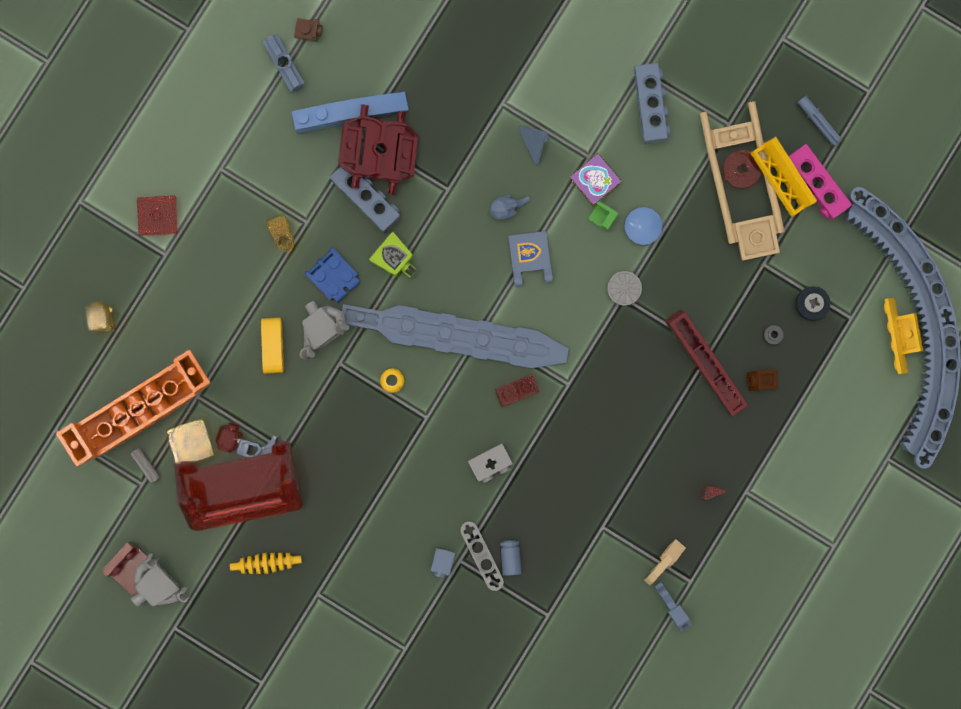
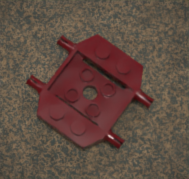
[338,105,418,195]

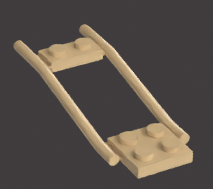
[700,101,785,261]

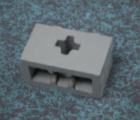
[468,444,513,483]

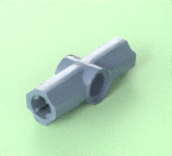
[263,34,305,92]

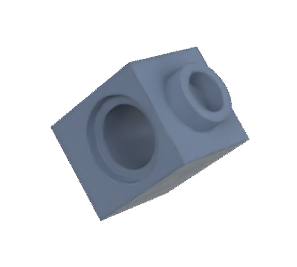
[431,548,455,578]

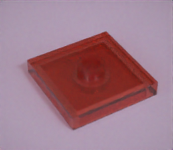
[137,195,178,236]

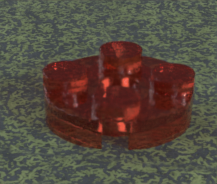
[723,150,761,189]

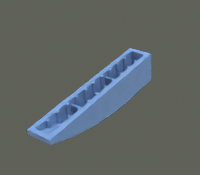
[292,92,409,134]

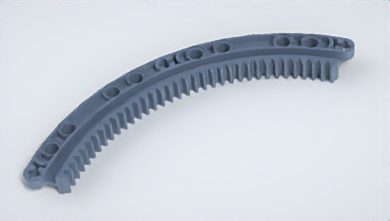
[845,187,961,469]

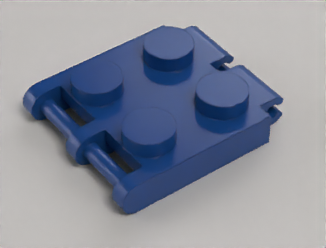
[305,247,360,303]

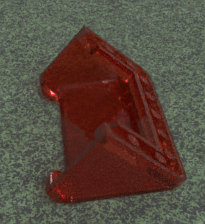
[174,440,303,531]

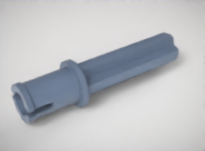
[797,95,841,145]

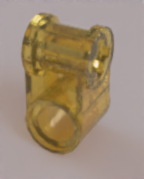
[266,214,295,252]

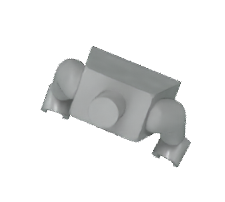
[300,301,349,361]
[131,553,191,607]

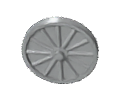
[607,271,642,306]

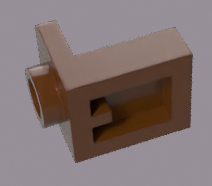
[294,18,323,42]
[747,369,779,391]

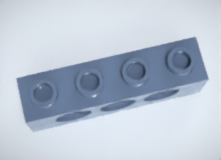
[634,63,670,144]
[329,167,401,234]

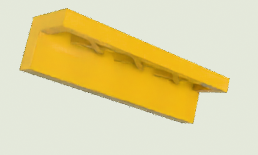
[751,137,817,217]

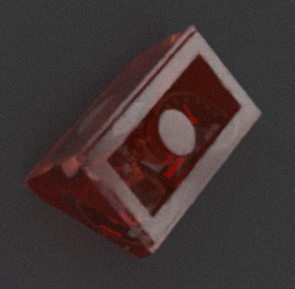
[699,486,725,501]

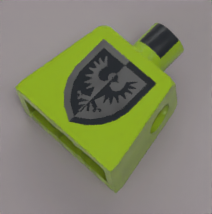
[369,232,417,278]

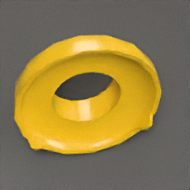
[380,368,405,393]

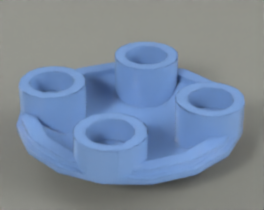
[624,207,663,246]

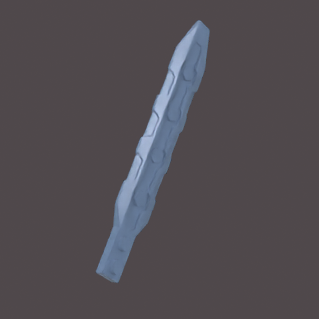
[342,304,569,368]

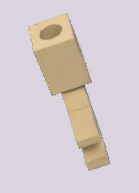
[644,539,686,585]

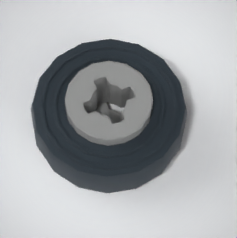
[796,286,831,321]

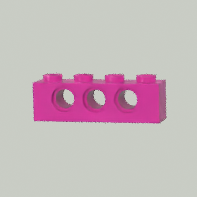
[789,144,852,221]

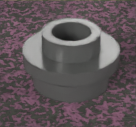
[764,325,783,345]

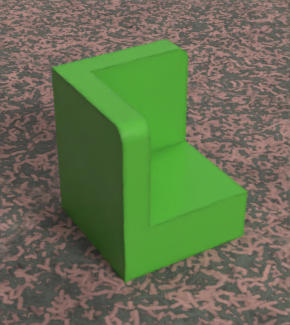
[588,201,618,231]

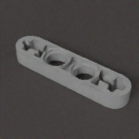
[461,521,504,591]

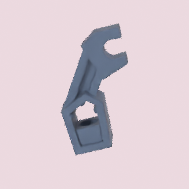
[236,436,288,460]
[655,583,692,632]

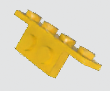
[884,298,923,374]

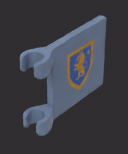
[508,231,553,287]

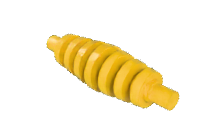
[230,553,302,574]

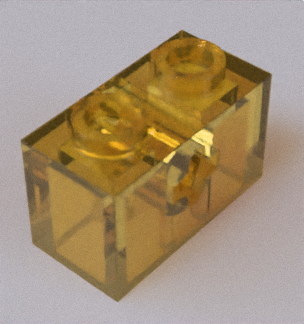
[85,302,115,333]

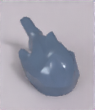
[490,194,530,220]

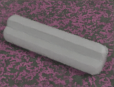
[131,448,160,483]

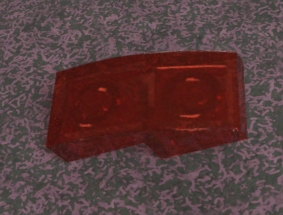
[494,374,539,407]

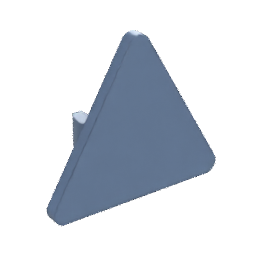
[519,126,549,165]

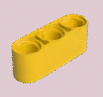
[261,318,284,374]

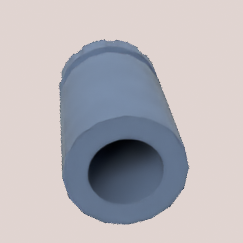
[500,540,522,575]

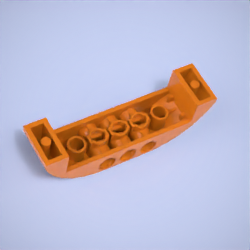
[56,350,211,467]

